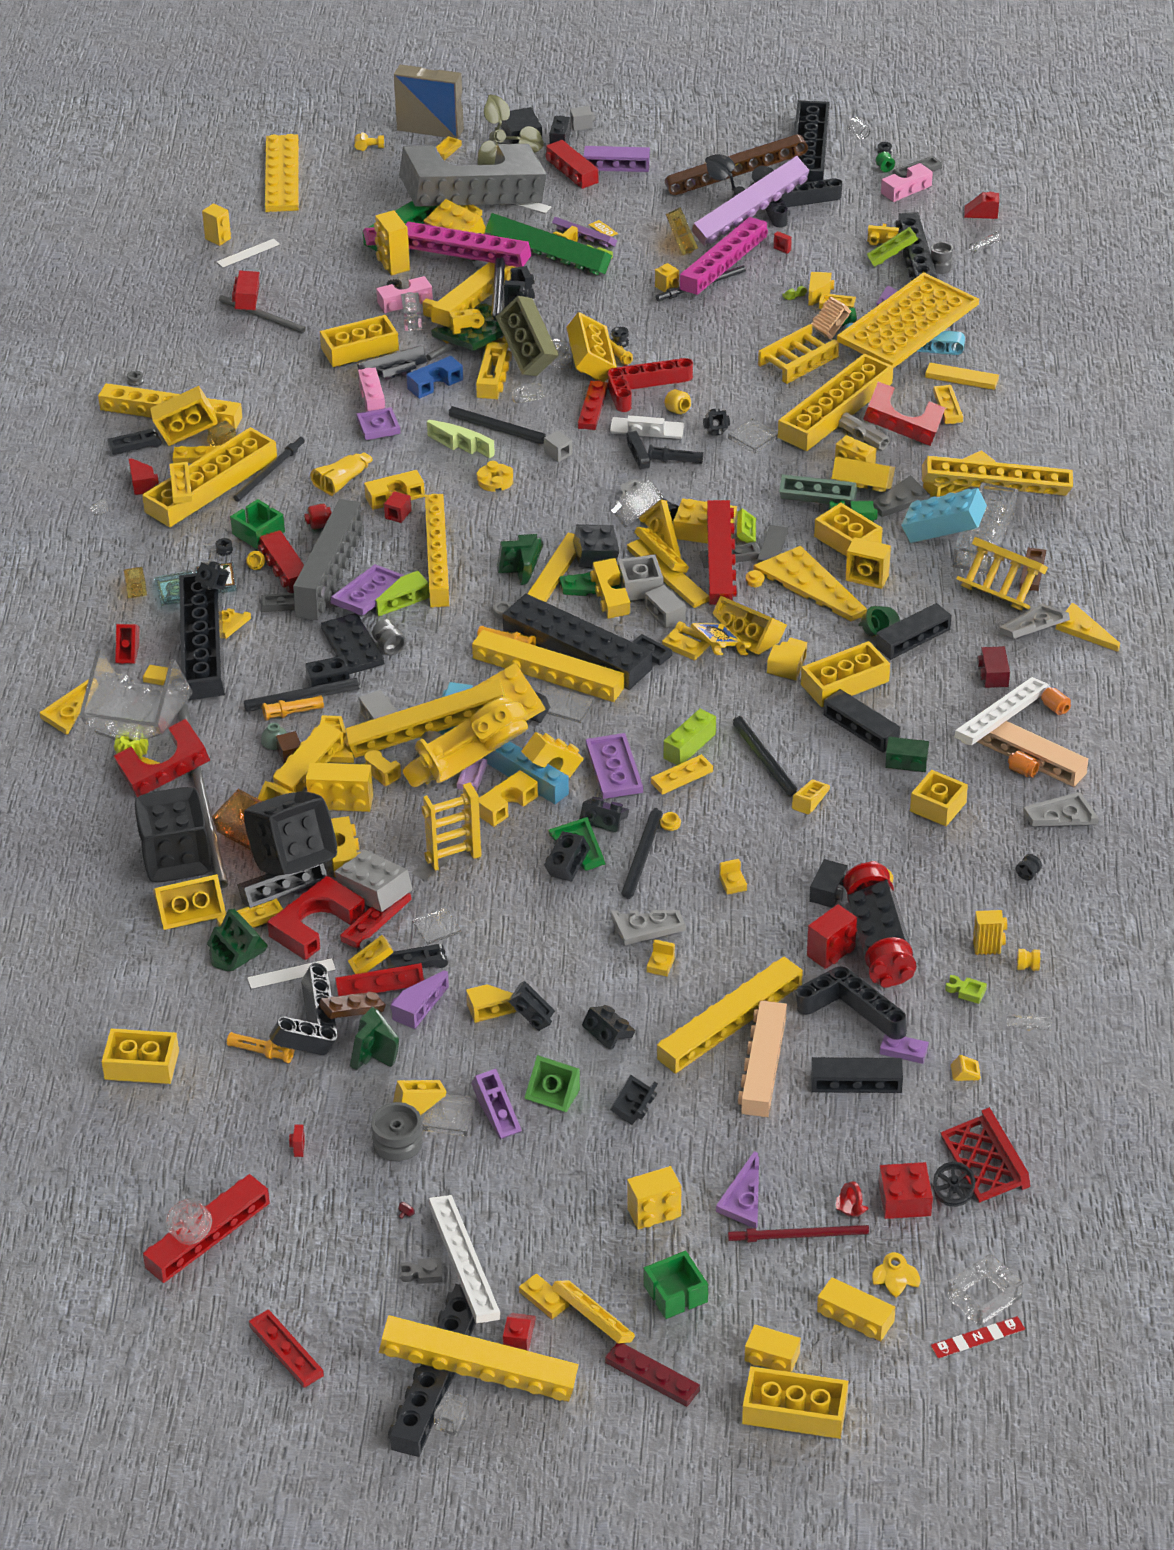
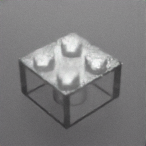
[611,480,664,528]

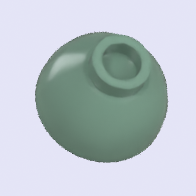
[261,723,287,750]

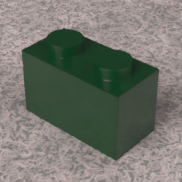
[885,737,929,772]

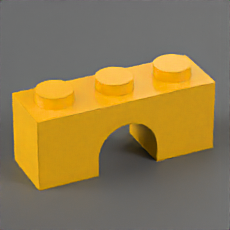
[364,470,425,510]
[590,558,630,619]
[521,732,584,778]
[479,770,538,827]
[331,816,361,877]

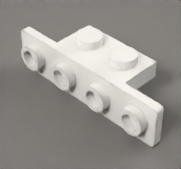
[610,416,684,439]

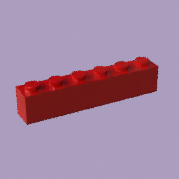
[707,500,737,605]
[143,1174,270,1284]

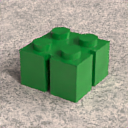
[230,499,285,549]
[643,1250,708,1320]

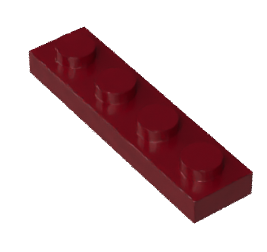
[605,1343,700,1407]

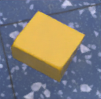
[951,1055,981,1081]

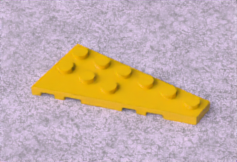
[753,546,867,622]

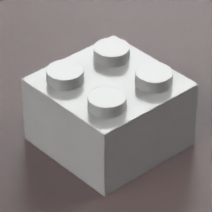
[618,555,663,601]

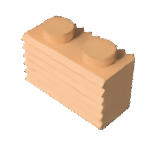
[811,297,852,340]

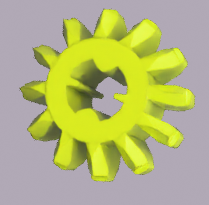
[114,729,149,759]

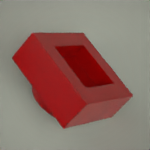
[773,231,792,254]
[289,1124,305,1157]

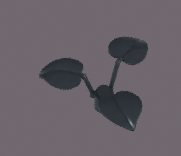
[705,154,774,228]

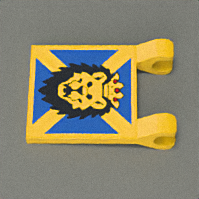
[691,623,751,655]

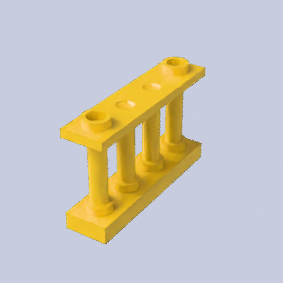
[758,324,839,384]
[956,537,1048,611]
[421,782,481,870]

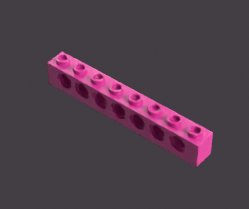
[680,217,768,295]
[406,222,531,267]

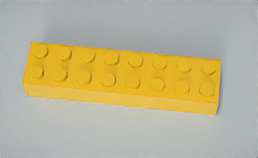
[778,354,893,451]
[142,427,277,527]

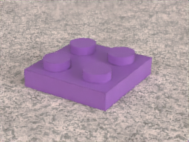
[357,407,401,440]

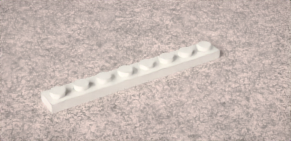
[954,677,1049,745]
[429,1195,500,1323]

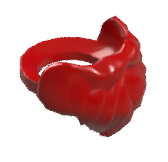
[835,1181,869,1217]

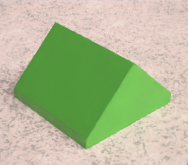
[525,1055,580,1112]

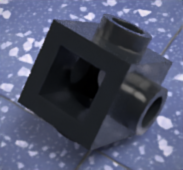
[703,408,730,436]
[195,561,230,590]

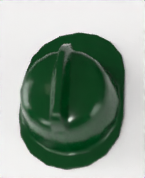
[858,606,901,636]

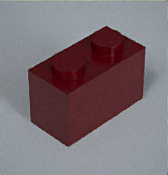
[977,646,1010,688]

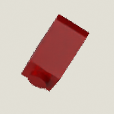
[964,191,999,219]
[129,458,159,495]
[115,624,140,664]
[503,1313,536,1351]

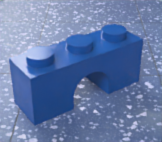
[406,356,463,399]

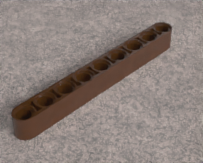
[665,134,808,195]

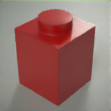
[384,491,412,523]

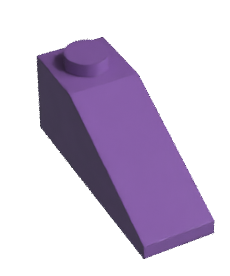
[390,970,449,1029]
[471,1069,522,1139]

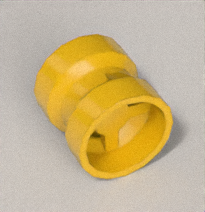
[1017,949,1040,971]

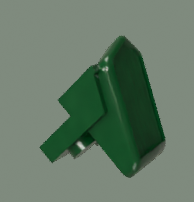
[497,534,543,585]
[207,908,268,971]
[350,1006,399,1070]

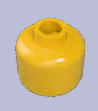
[664,389,691,415]

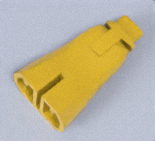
[310,452,373,496]

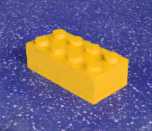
[566,312,616,382]
[320,315,399,367]
[801,641,890,707]
[742,1366,849,1439]

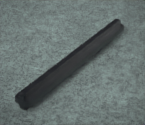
[491,257,505,321]
[449,406,546,444]
[244,678,360,712]
[733,716,797,796]
[621,808,663,899]

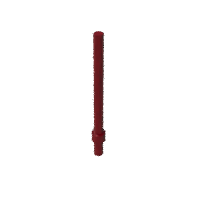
[728,1225,869,1243]

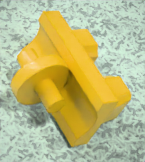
[867,223,899,245]

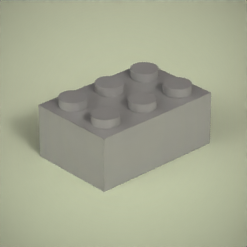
[335,850,413,912]

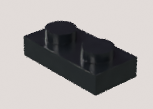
[632,634,672,666]

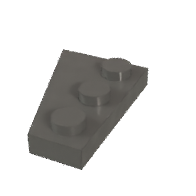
[873,475,930,517]

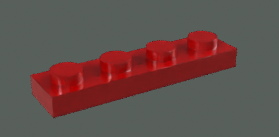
[578,381,608,430]
[340,893,412,949]
[335,963,424,996]
[249,1309,324,1388]

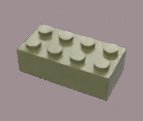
[496,296,559,376]

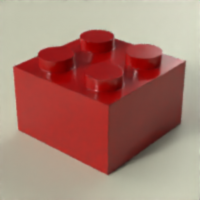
[807,904,857,969]
[878,1162,933,1219]

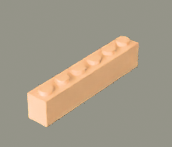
[977,710,1088,787]
[738,1001,787,1117]

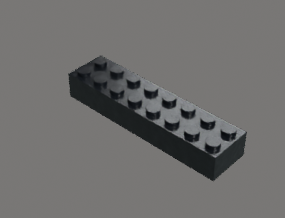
[792,100,830,183]
[179,573,225,701]
[502,593,652,690]

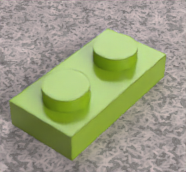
[737,508,756,543]

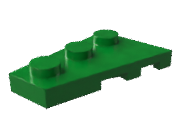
[559,572,621,596]
[548,817,605,871]

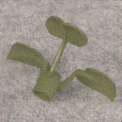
[477,94,544,165]

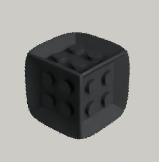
[135,787,211,882]
[244,791,337,875]

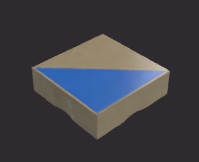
[394,64,464,139]

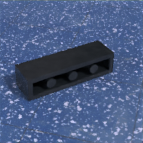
[875,603,952,660]
[823,689,900,753]
[237,863,327,908]
[811,1057,903,1093]

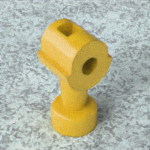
[354,132,384,151]

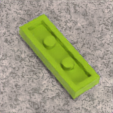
[867,227,918,267]

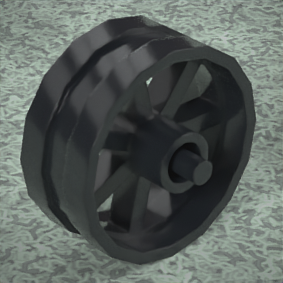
[933,1161,975,1207]

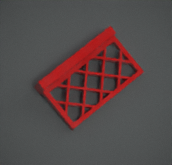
[940,1107,1031,1203]

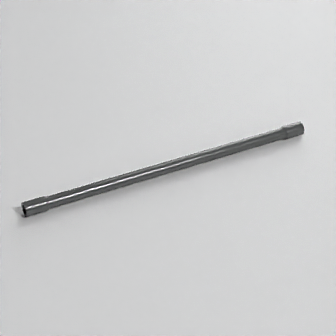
[176,703,228,889]

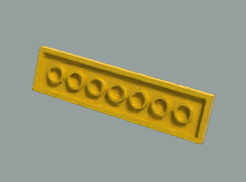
[265,134,299,212]

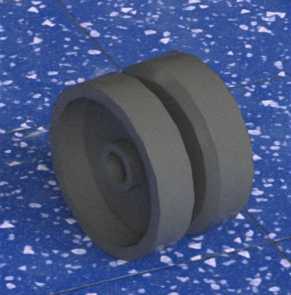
[371,1102,423,1161]

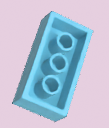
[901,488,987,543]

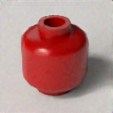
[304,503,332,530]

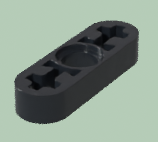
[626,431,650,470]

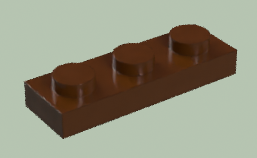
[1019,547,1047,591]
[319,992,386,1019]

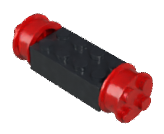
[843,861,916,988]

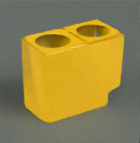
[767,638,807,681]

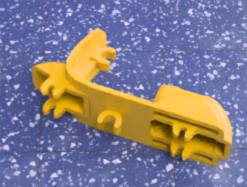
[402,696,528,787]

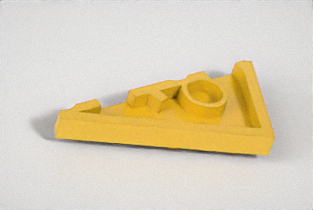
[639,500,681,558]
[1055,603,1120,652]
[39,678,95,735]

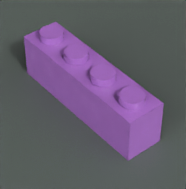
[583,146,650,172]

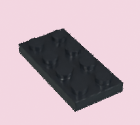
[321,613,385,674]

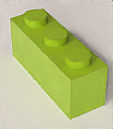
[663,708,716,765]

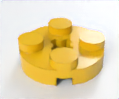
[477,461,513,492]

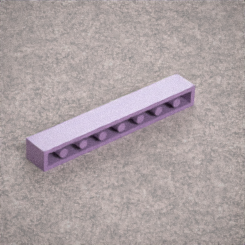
[692,156,809,246]

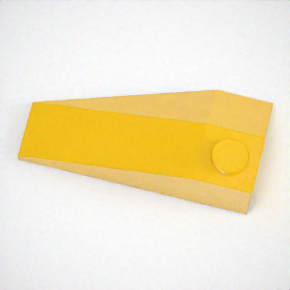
[713,596,787,655]

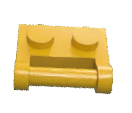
[662,621,710,661]

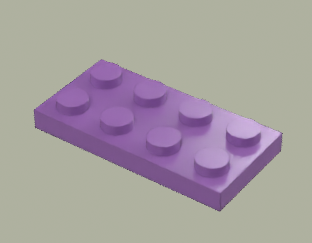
[331,564,404,616]
[586,733,643,799]

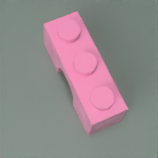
[881,163,933,202]
[376,276,433,313]
[358,367,385,412]

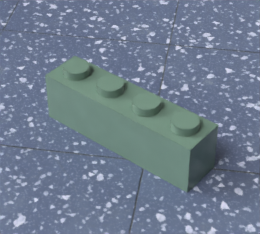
[779,474,857,507]

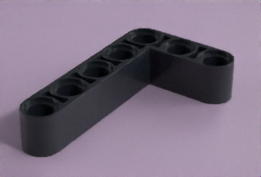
[765,178,842,228]
[269,962,337,1055]
[796,966,907,1040]

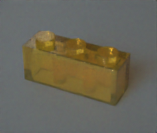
[666,207,698,255]

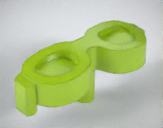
[782,286,807,300]

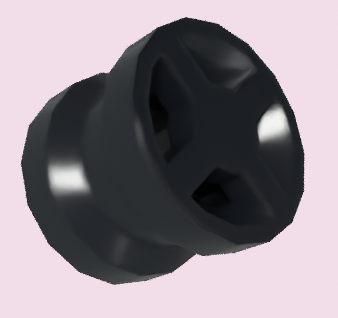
[611,326,629,348]
[1015,854,1042,881]

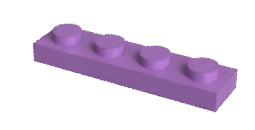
[552,216,617,247]

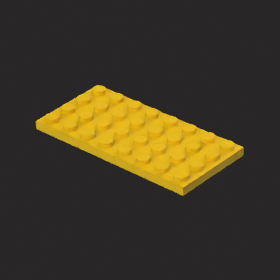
[837,272,979,368]

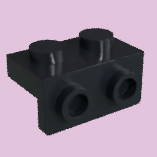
[510,266,535,299]
[504,280,529,307]
[579,797,629,832]
[508,981,555,1031]
[582,1005,636,1049]
[610,1075,658,1125]

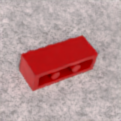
[232,270,260,310]

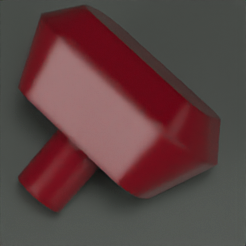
[398,1202,415,1219]

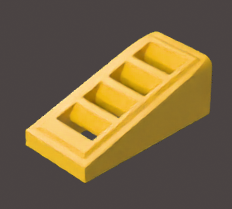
[792,779,830,815]

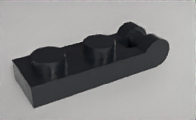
[107,429,162,455]
[385,944,448,969]

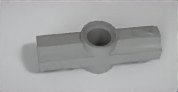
[839,412,890,451]

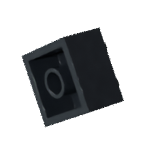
[573,524,619,567]

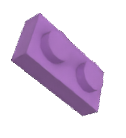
[880,1034,929,1064]

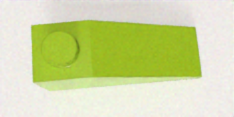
[376,571,430,617]

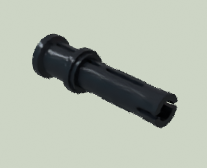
[648,444,704,464]

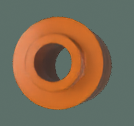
[1041,687,1071,715]
[1008,751,1040,777]

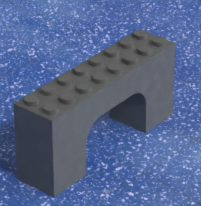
[399,144,547,206]

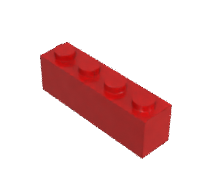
[545,140,599,189]
[258,530,304,593]

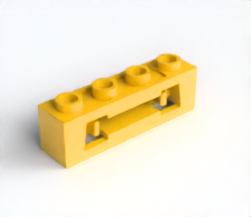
[476,342,512,399]

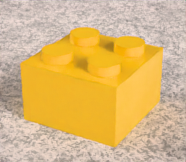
[845,537,891,589]
[910,769,968,826]
[627,1166,681,1230]

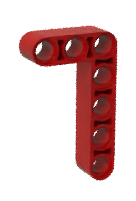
[608,358,693,412]

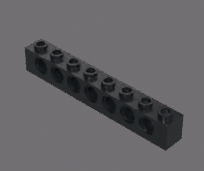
[895,212,938,281]
[388,1284,476,1457]

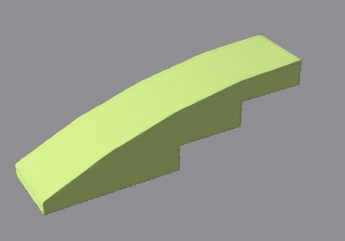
[427,420,495,458]

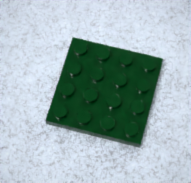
[431,303,504,351]

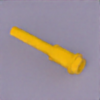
[610,339,633,365]

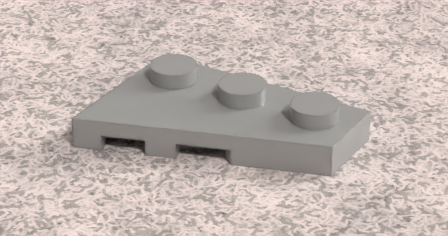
[999,604,1070,639]
[1023,792,1099,826]
[611,910,686,945]

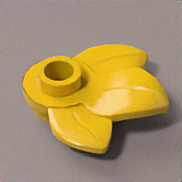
[872,1252,920,1298]

